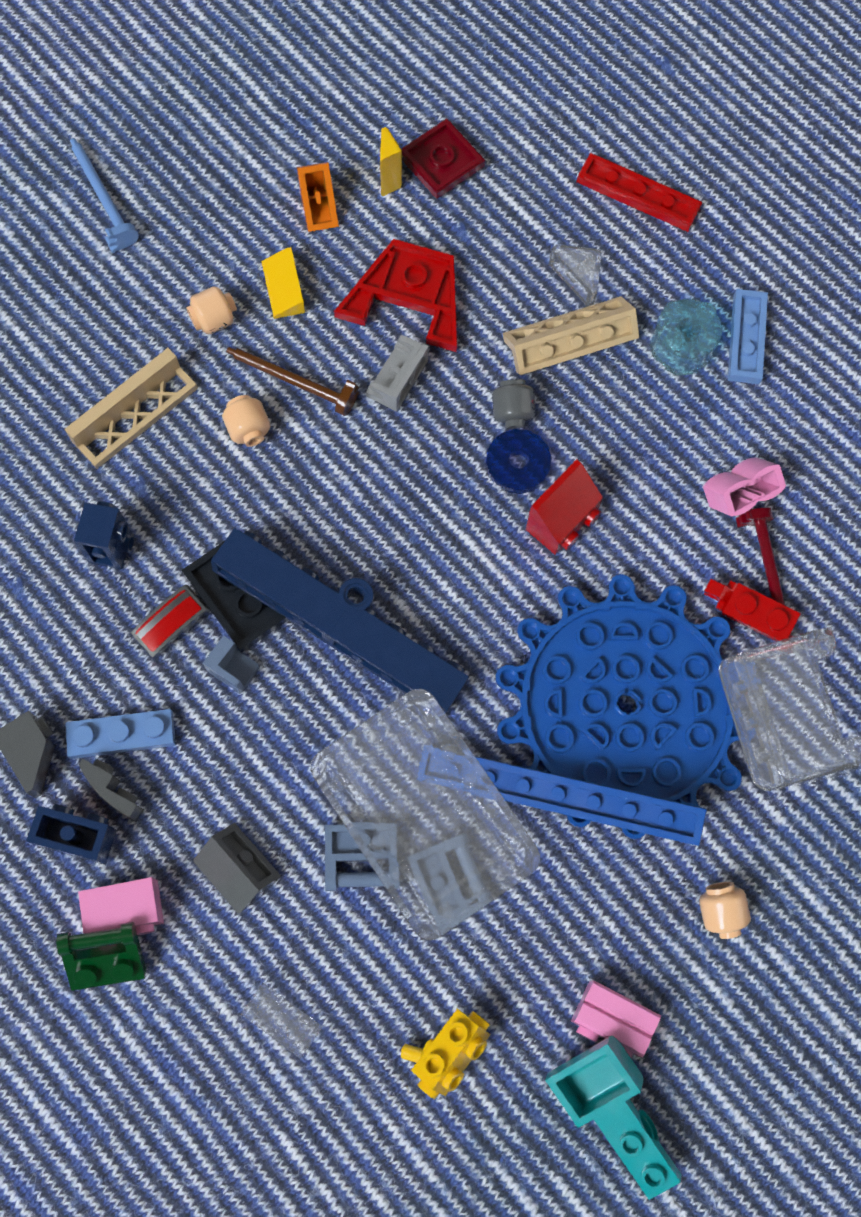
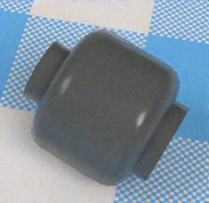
[492,379,536,429]

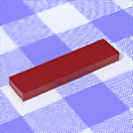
[576,152,703,232]

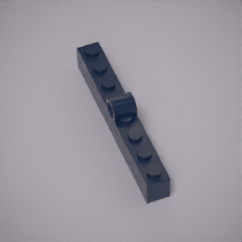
[211,528,469,718]

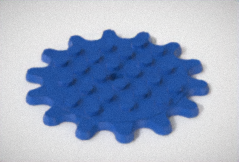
[495,574,762,839]

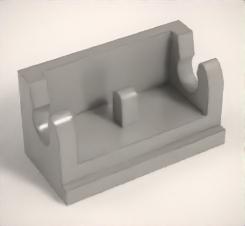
[366,335,429,412]

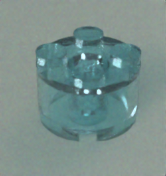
[650,299,722,375]

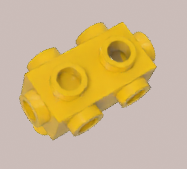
[401,1008,491,1100]

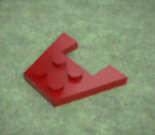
[334,239,457,352]

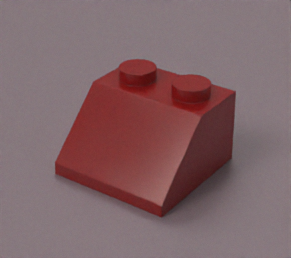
[525,459,603,555]

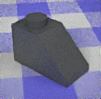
[0,711,55,799]

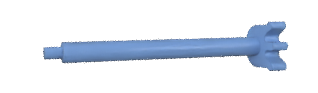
[70,138,139,253]

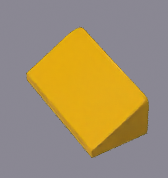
[380,127,402,196]
[261,247,305,319]

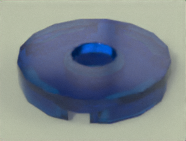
[485,429,552,494]

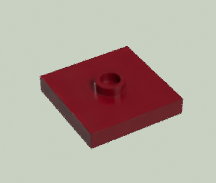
[401,118,485,199]

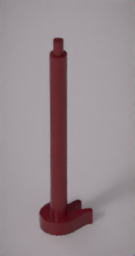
[736,507,793,651]

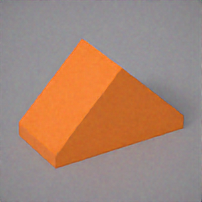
[297,162,339,232]

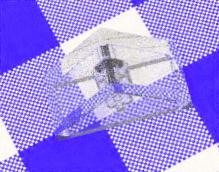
[549,244,601,307]

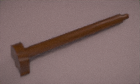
[226,347,360,416]

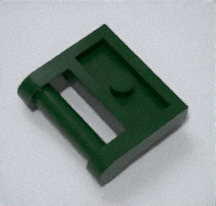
[56,922,146,991]

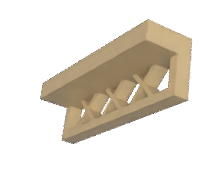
[503,296,639,375]
[65,348,198,469]

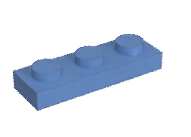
[728,289,768,384]
[65,709,176,759]

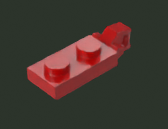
[704,579,801,645]

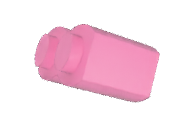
[703,458,786,516]

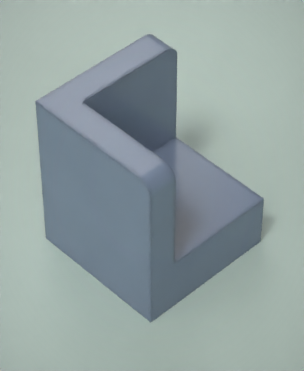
[203,635,260,694]

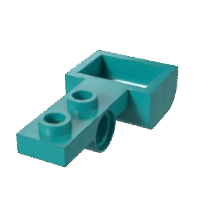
[545,1036,682,1200]

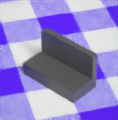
[194,822,281,913]

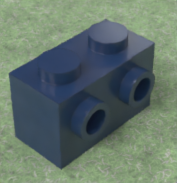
[74,501,134,569]
[26,804,117,865]

